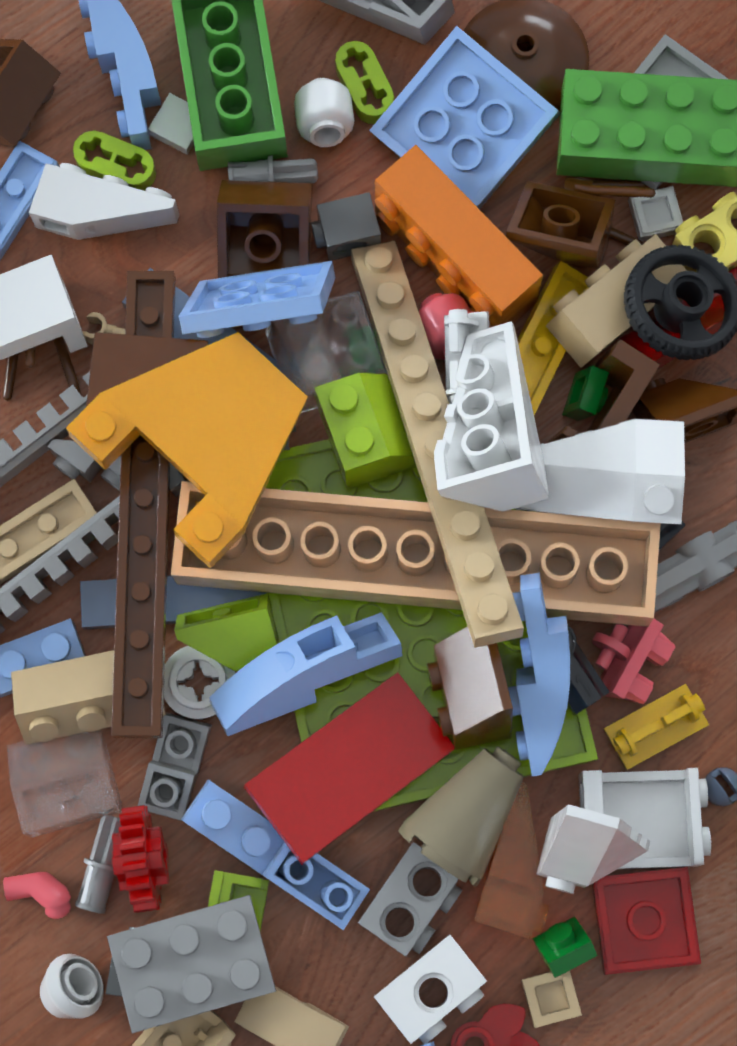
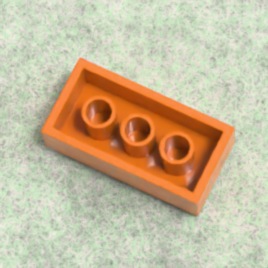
[374,145,543,328]

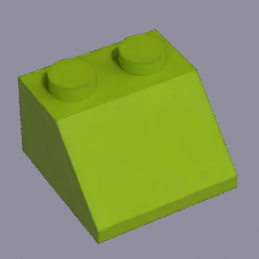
[314,373,416,490]

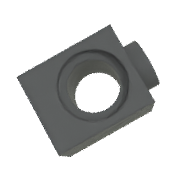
[311,192,381,261]

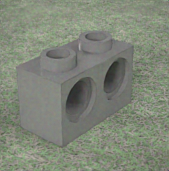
[358,842,463,957]

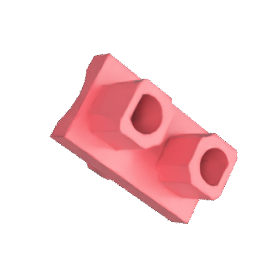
[592,619,675,704]

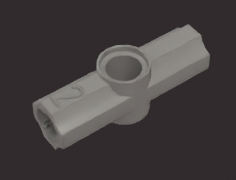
[654,520,737,613]

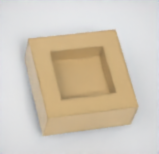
[521,971,582,1028]

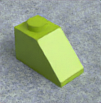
[174,593,279,672]

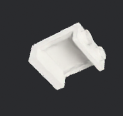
[0,255,88,360]
[578,768,711,869]

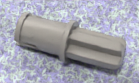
[228,155,318,183]
[75,815,121,914]

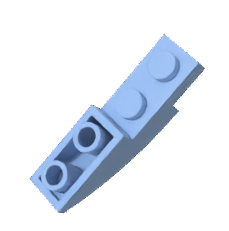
[79,0,162,150]
[508,572,570,776]
[209,612,402,736]
[181,780,370,930]

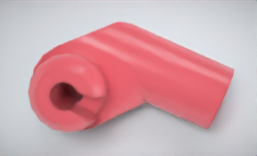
[3,872,71,919]

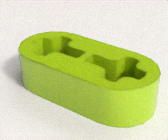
[335,41,394,124]
[73,130,156,191]

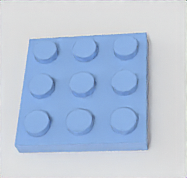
[369,26,560,210]
[179,261,336,338]

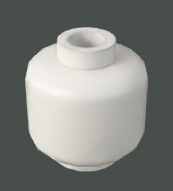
[294,78,355,147]

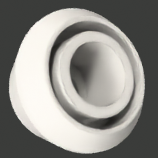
[40,954,104,1019]

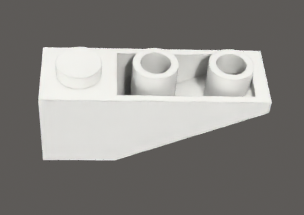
[29,163,179,240]

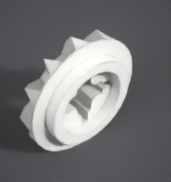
[164,646,235,720]

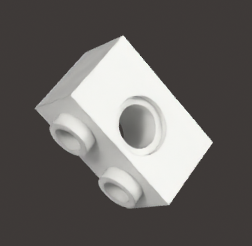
[374,935,487,1044]

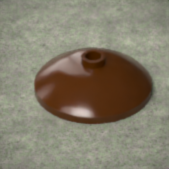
[464,0,589,113]

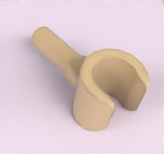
[82,312,125,345]

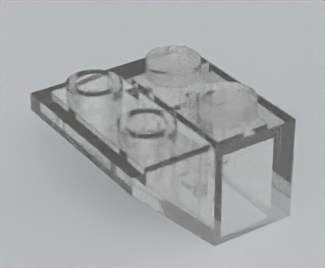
[265,291,387,413]
[7,729,123,838]

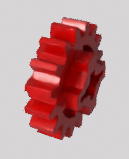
[112,805,170,913]

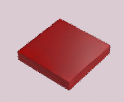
[592,867,701,975]

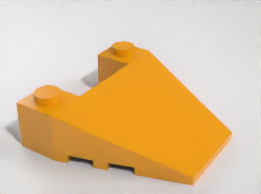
[66,332,308,569]

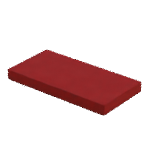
[244,672,455,865]

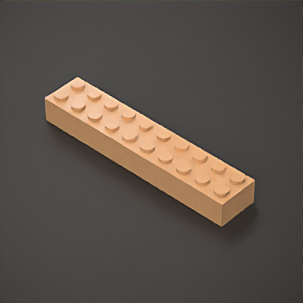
[171,481,661,627]

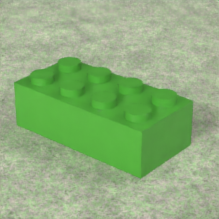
[172,0,288,171]
[556,69,737,187]

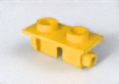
[604,684,709,770]

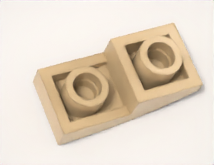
[234,986,349,1046]

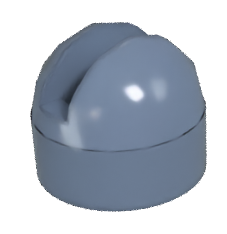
[705,767,737,806]

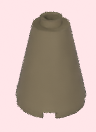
[398,746,524,887]

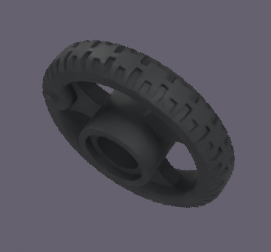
[624,245,737,360]

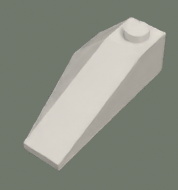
[434,321,549,512]
[514,419,685,524]
[536,804,651,894]

